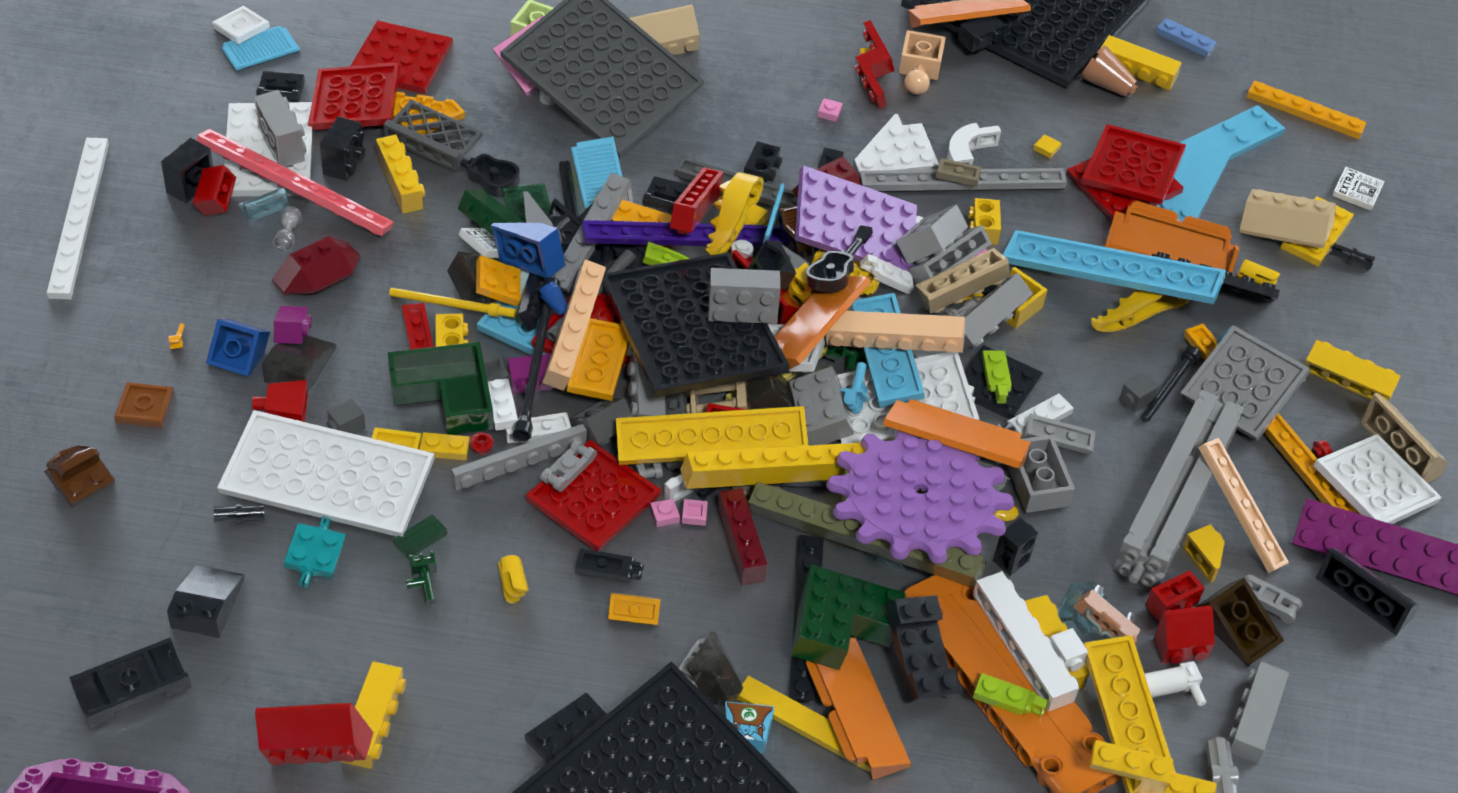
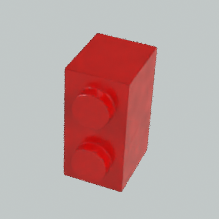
[192,164,237,216]

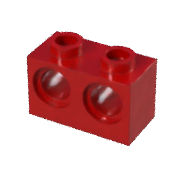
[1145,570,1205,622]

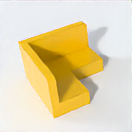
[1006,267,1048,329]

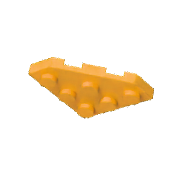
[393,92,465,135]

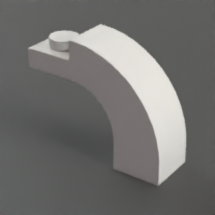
[947,123,1001,165]

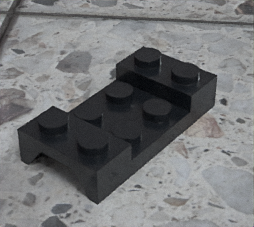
[546,198,614,266]
[747,240,796,289]
[885,595,961,703]
[69,637,191,728]

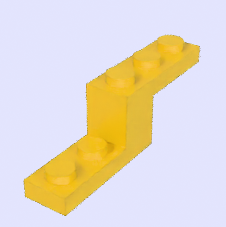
[1090,740,1217,793]

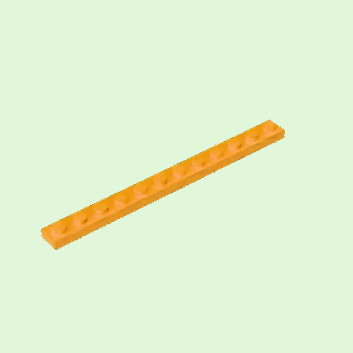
[1183,324,1360,514]

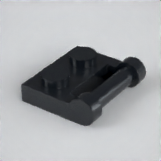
[256,71,305,102]
[642,176,688,210]

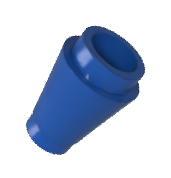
[538,281,568,315]

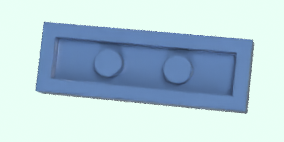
[1156,18,1217,57]

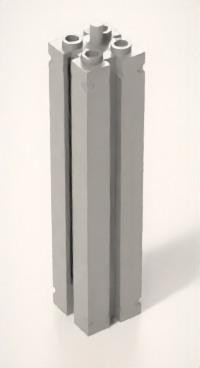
[1113,390,1245,588]

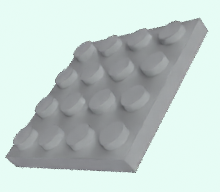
[1181,325,1310,441]

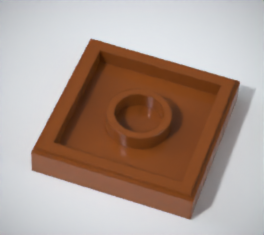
[114,382,174,428]

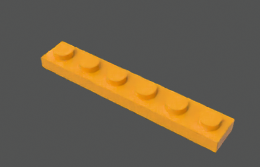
[1247,80,1367,139]

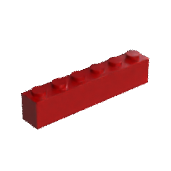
[670,167,724,234]

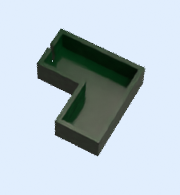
[388,342,494,435]
[791,564,906,670]

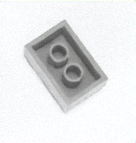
[254,90,307,167]
[896,204,968,264]
[708,268,780,324]
[789,366,854,446]
[1007,435,1075,513]

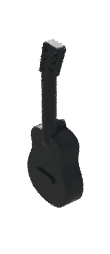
[433,139,520,197]
[806,225,873,293]

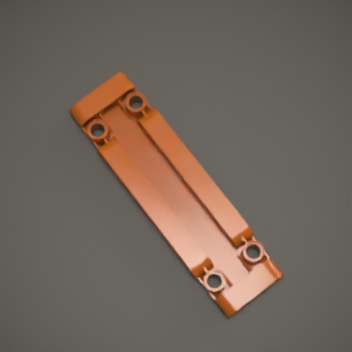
[904,575,1121,793]

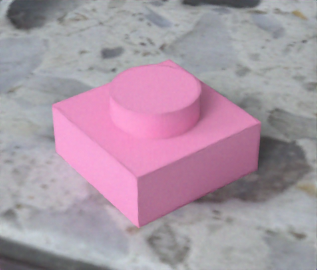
[817,98,843,122]
[650,498,680,527]
[682,499,708,526]

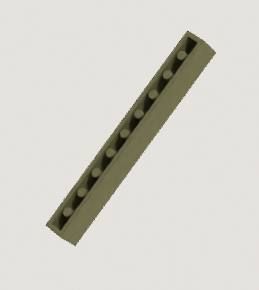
[748,482,986,588]

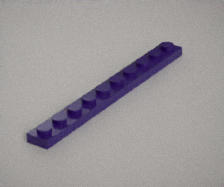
[581,220,790,248]

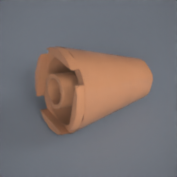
[1081,45,1138,97]

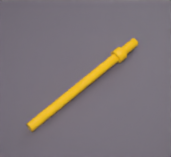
[389,288,517,318]

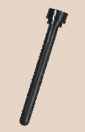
[1142,346,1201,422]

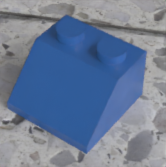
[206,319,270,376]

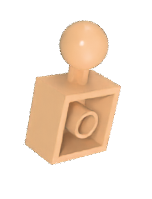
[899,30,946,95]

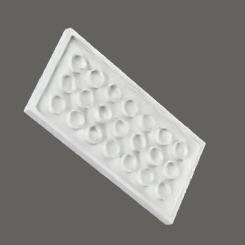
[217,410,435,538]

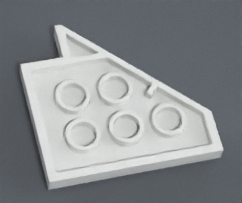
[854,114,939,176]

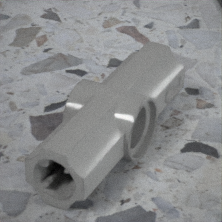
[1206,737,1239,793]

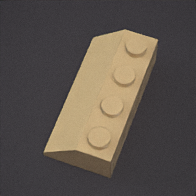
[630,4,700,55]
[1240,189,1336,248]
[915,248,1009,314]
[1361,393,1448,483]

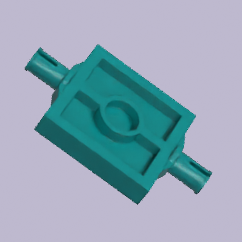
[284,516,346,588]

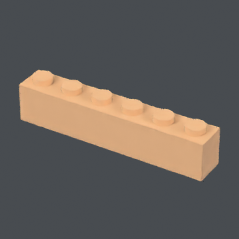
[542,259,606,391]
[826,311,965,353]

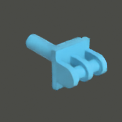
[840,362,870,414]

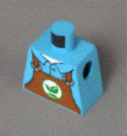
[724,701,774,754]

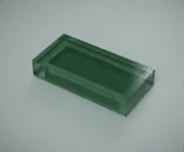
[393,514,447,559]

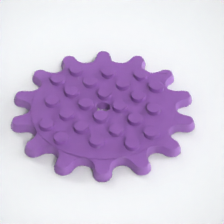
[826,430,1014,564]

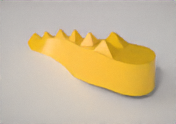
[705,172,764,255]
[1091,289,1190,332]

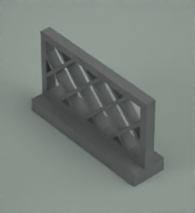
[384,99,483,172]

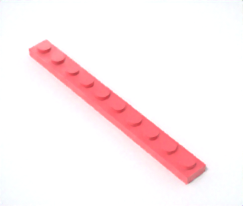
[196,129,394,236]

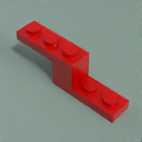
[854,20,895,109]

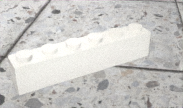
[973,571,1079,712]

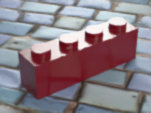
[718,488,768,586]

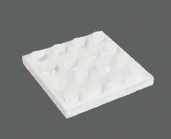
[1313,434,1442,524]

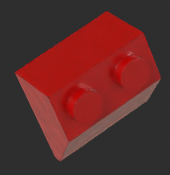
[1153,606,1215,664]

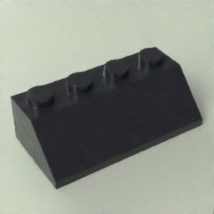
[1316,548,1420,636]

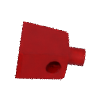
[252,380,309,422]

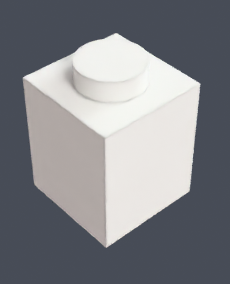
[1050,628,1088,672]

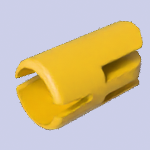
[1237,259,1280,285]
[497,555,529,604]

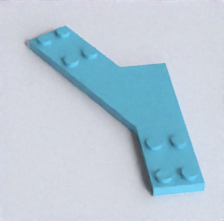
[1157,105,1286,221]

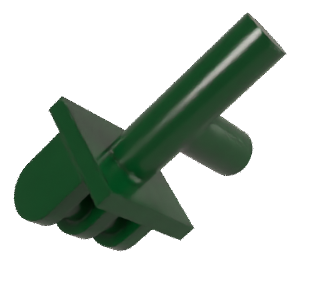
[825,345,867,372]
[406,551,437,604]

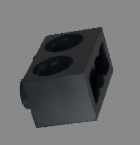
[744,141,783,183]
[993,518,1038,576]

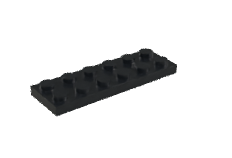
[1152,252,1280,301]

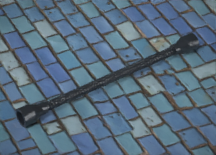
[513,277,561,441]

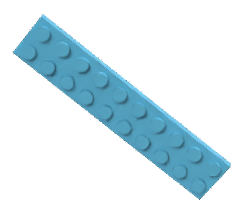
[1003,230,1226,304]

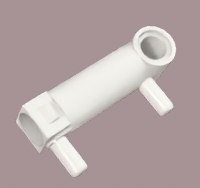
[1144,661,1206,706]

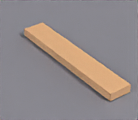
[1198,438,1289,573]

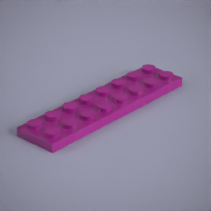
[1292,498,1458,594]

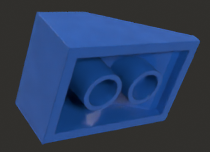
[491,223,566,278]

